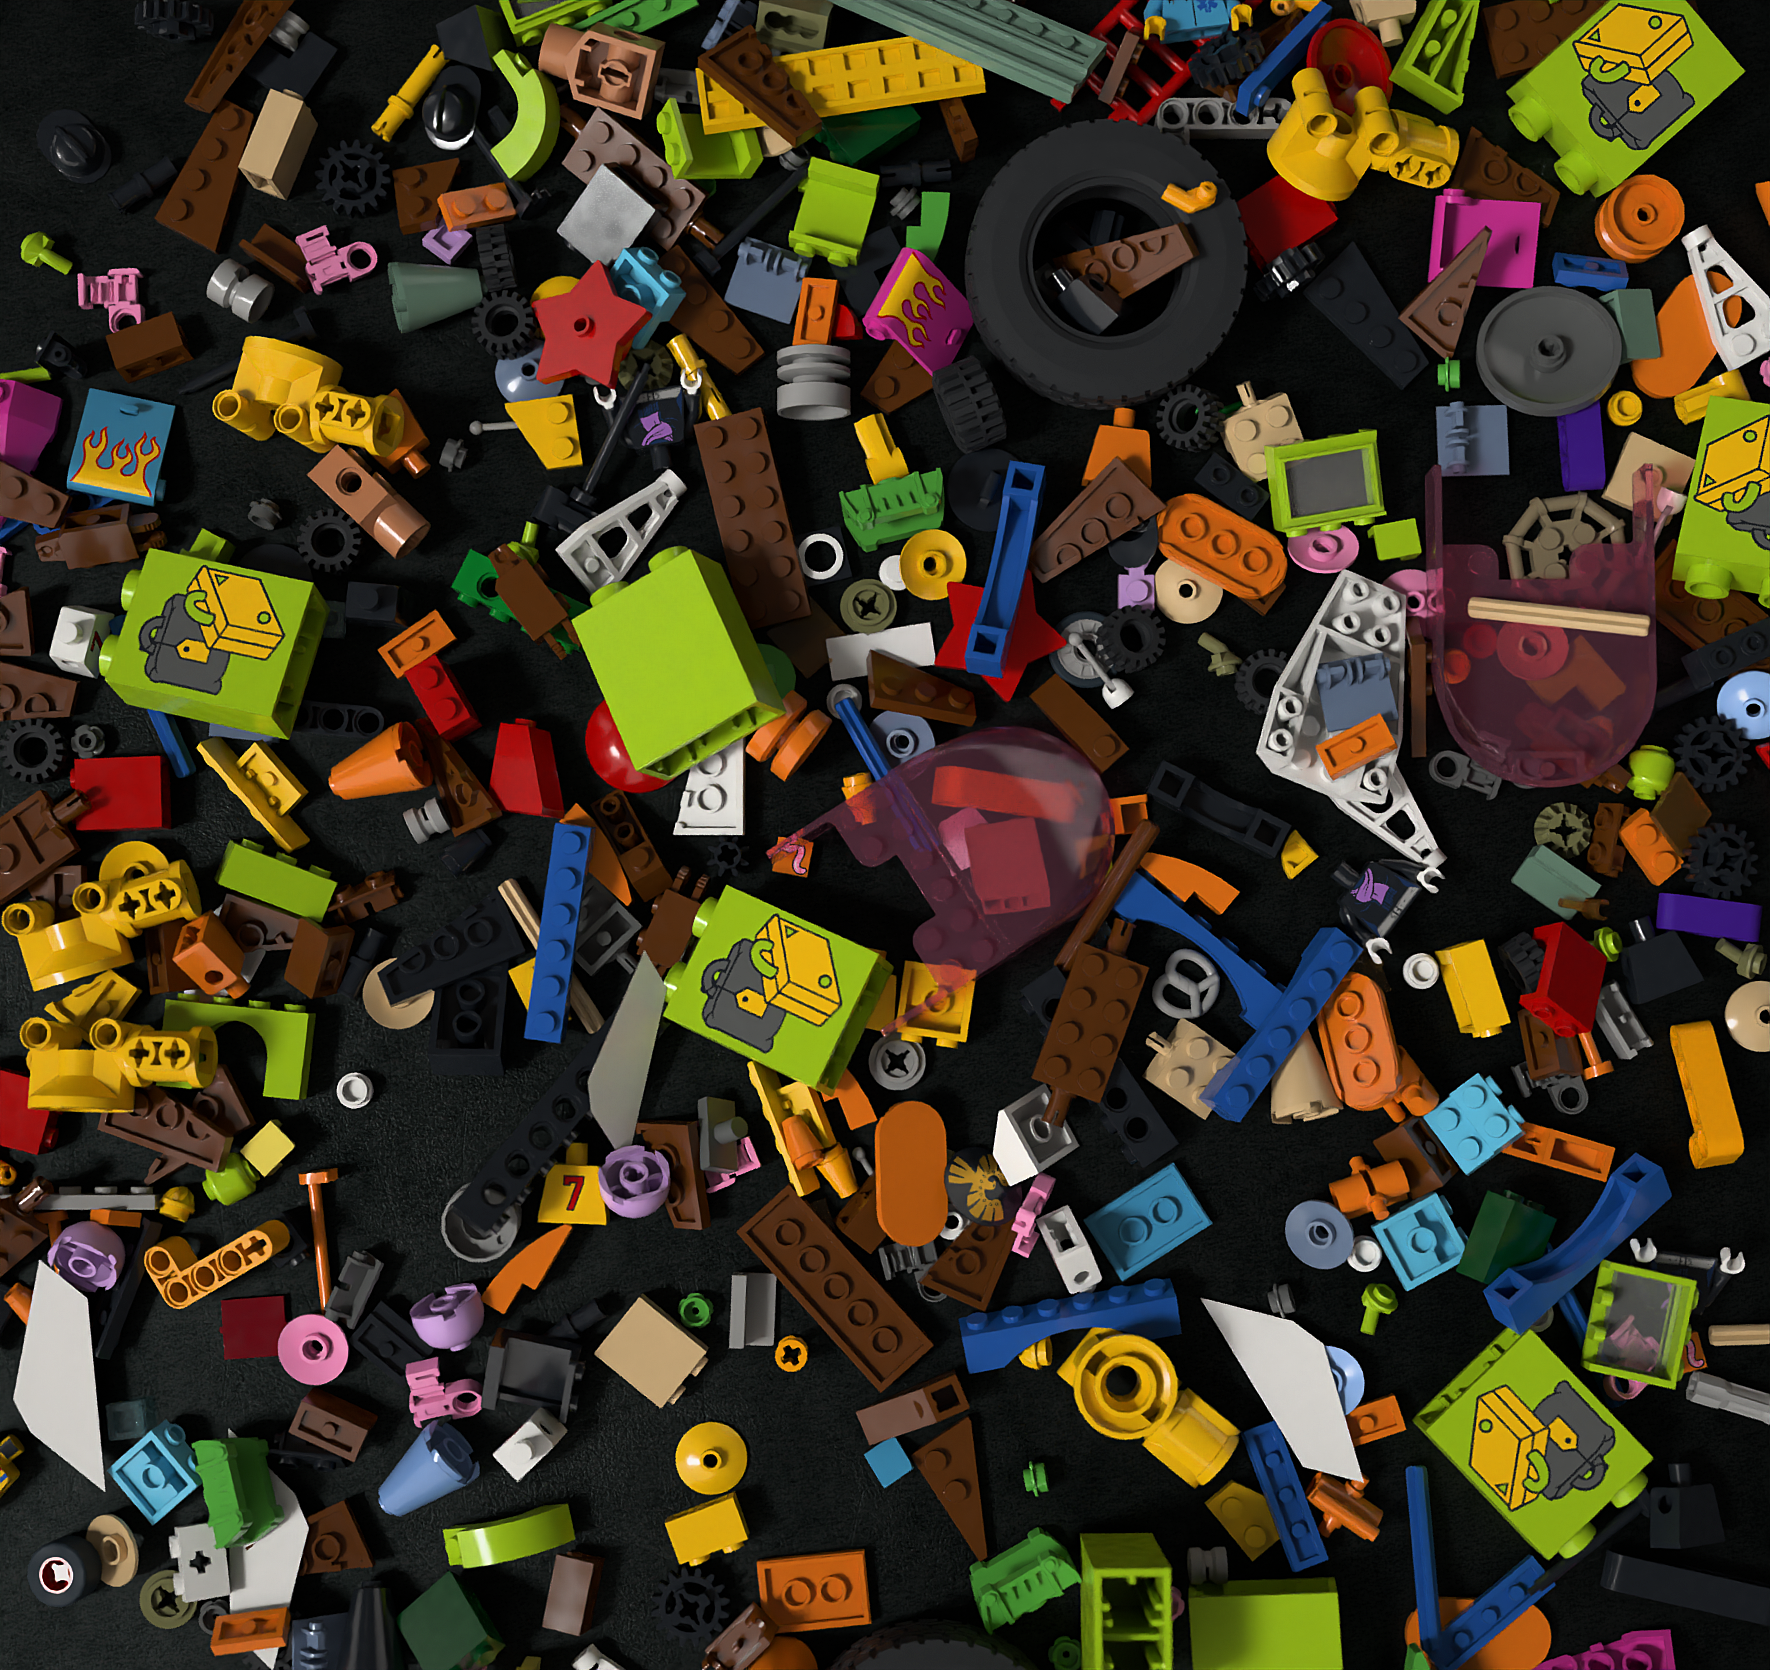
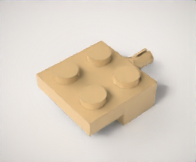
[1219,381,1311,483]
[1142,1018,1236,1120]

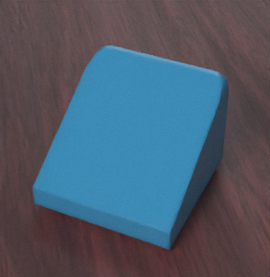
[864,1437,914,1488]

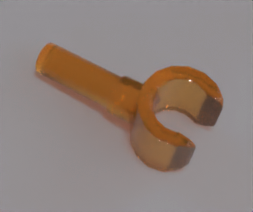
[1558,898,1609,920]

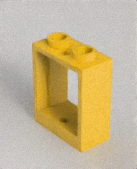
[1434,939,1511,1038]

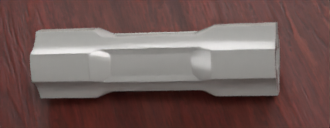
[1686,1370,1770,1425]

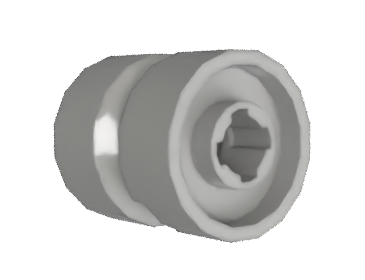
[206,258,275,324]

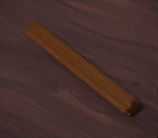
[1054,819,1160,973]

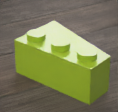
[1389,0,1480,115]
[214,838,337,923]

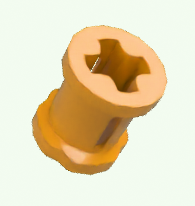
[775,1335,808,1372]

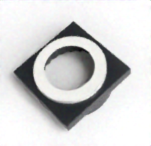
[795,526,852,588]

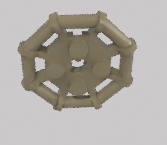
[1502,491,1633,611]

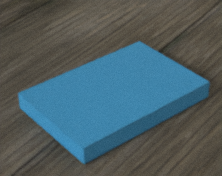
[1083,1162,1212,1281]

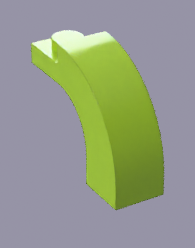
[490,49,560,183]
[443,1503,575,1568]

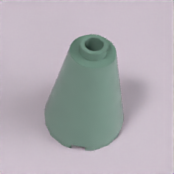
[388,262,488,333]

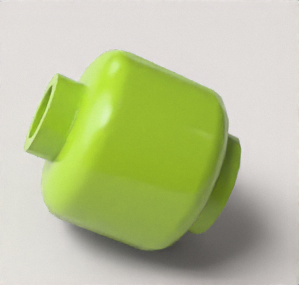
[1626,745,1675,800]
[202,1152,260,1206]

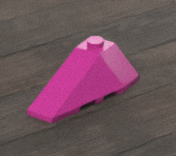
[0,379,63,529]
[1532,1629,1676,1670]

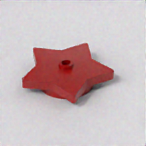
[531,260,653,390]
[934,570,1067,703]

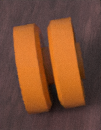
[1595,175,1685,263]
[745,690,832,782]

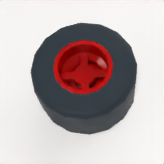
[27,1535,102,1607]

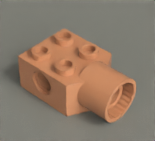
[539,22,666,120]
[307,444,431,560]

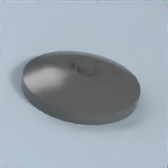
[1476,286,1622,417]

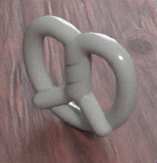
[1152,948,1220,1020]

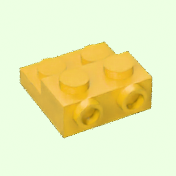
[894,960,977,1048]

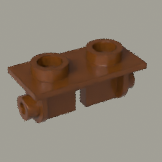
[1585,803,1631,878]
[327,870,404,925]

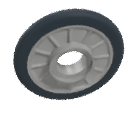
[1049,611,1125,688]

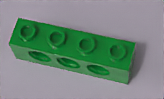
[451,549,591,655]

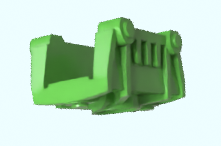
[839,467,945,552]
[191,1437,285,1549]
[970,1527,1082,1635]

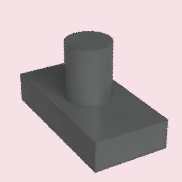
[698,1097,748,1174]

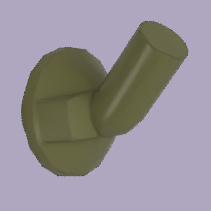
[1198,632,1243,677]
[1715,938,1767,979]

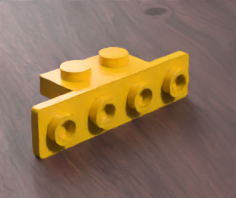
[196,736,310,853]
[747,1060,837,1197]

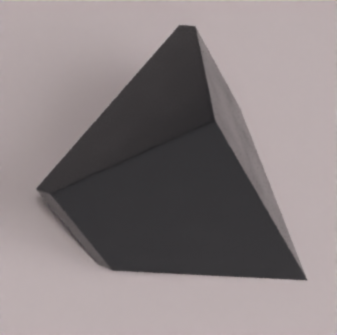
[436,5,513,71]

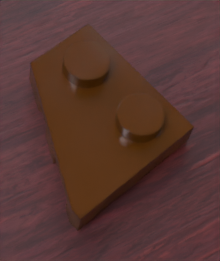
[1098,26,1145,105]
[392,158,462,235]
[860,339,933,416]
[28,865,88,925]

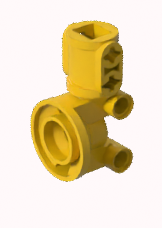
[1267,67,1460,201]
[212,336,404,457]
[2,859,202,991]
[20,1017,218,1113]
[1057,1327,1241,1488]

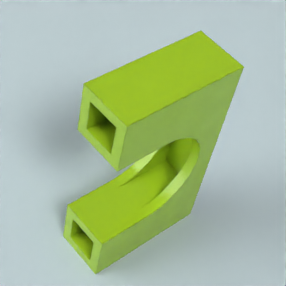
[156,993,316,1100]

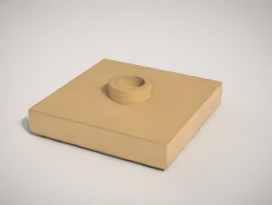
[1602,432,1696,526]

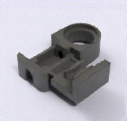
[1429,731,1511,800]
[1510,1061,1588,1114]
[878,1240,947,1302]

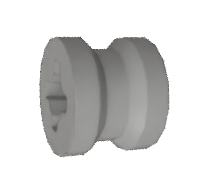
[268,10,310,52]

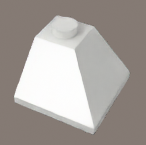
[993,1084,1079,1186]

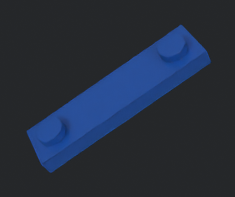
[1236,1,1332,117]
[1241,1420,1329,1572]
[1420,1555,1556,1670]

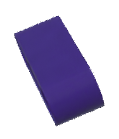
[1557,399,1606,492]
[1655,893,1763,942]

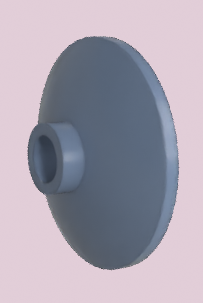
[495,339,565,403]
[869,711,936,778]
[1285,1200,1355,1269]

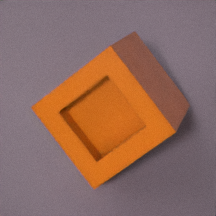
[1102,794,1148,837]

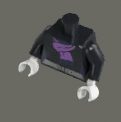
[593,368,703,472]
[1330,858,1445,964]
[1627,1238,1745,1331]

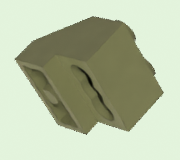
[755,0,835,57]

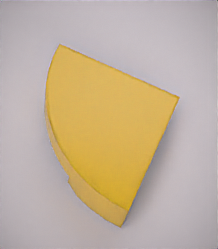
[1281,829,1319,880]

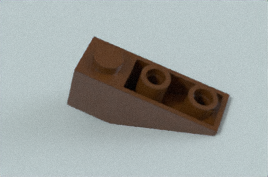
[590,789,674,902]
[856,1368,970,1445]

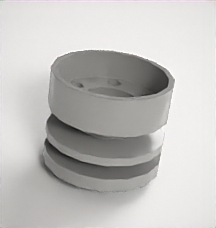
[777,344,851,421]
[441,1182,522,1262]

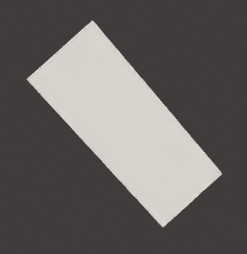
[826,622,935,681]

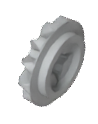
[869,1033,926,1090]

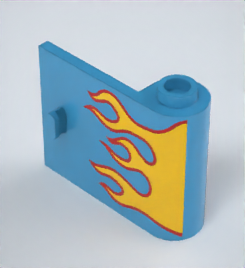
[67,388,175,507]

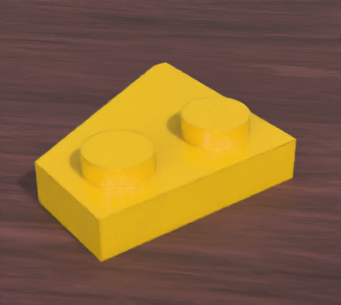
[505,394,583,471]
[44,969,143,1047]
[1205,1480,1280,1562]

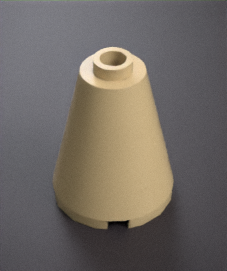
[1271,1028,1343,1124]

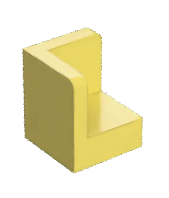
[240,1119,296,1177]

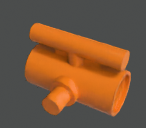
[1382,1045,1439,1123]
[1329,1156,1409,1220]
[1304,1471,1383,1541]

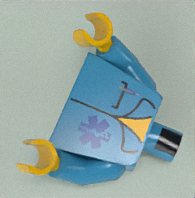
[1143,0,1253,44]

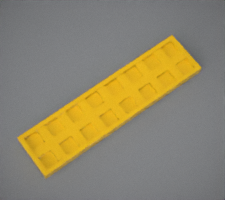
[696,36,986,135]

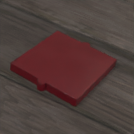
[219,1295,289,1360]

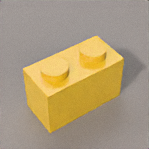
[665,1491,750,1566]

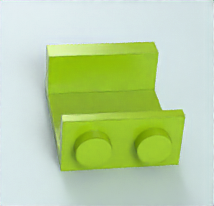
[657,98,764,179]
[788,157,880,267]

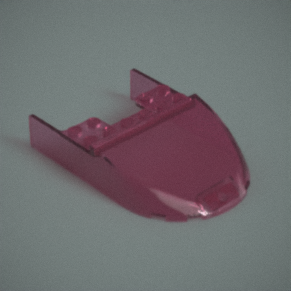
[1425,463,1657,788]
[766,726,1115,1039]

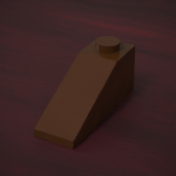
[1029,673,1129,775]

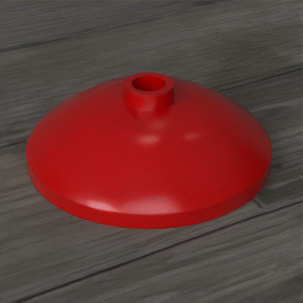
[1307,18,1393,117]
[585,700,678,793]

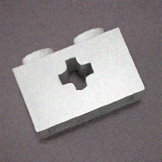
[169,1521,231,1603]

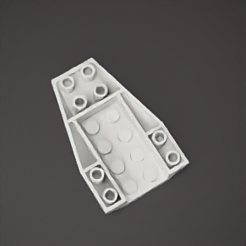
[1256,569,1406,804]

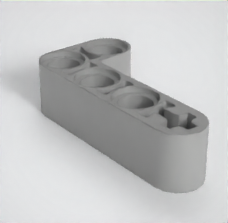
[1154,98,1292,146]

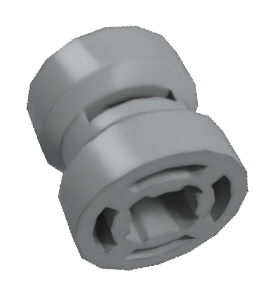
[403,797,451,844]
[1187,1547,1228,1585]

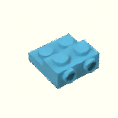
[610,247,686,350]
[1423,1073,1526,1176]
[1371,1191,1468,1291]
[107,1419,203,1526]

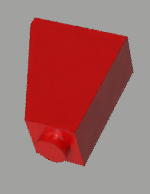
[488,718,565,819]

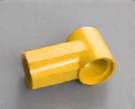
[1674,369,1752,425]
[854,413,909,485]

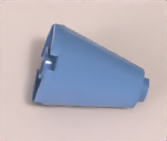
[379,1420,480,1516]

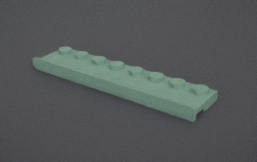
[827,0,1107,104]

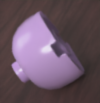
[598,1145,671,1218]
[48,1221,125,1292]
[410,1283,485,1351]

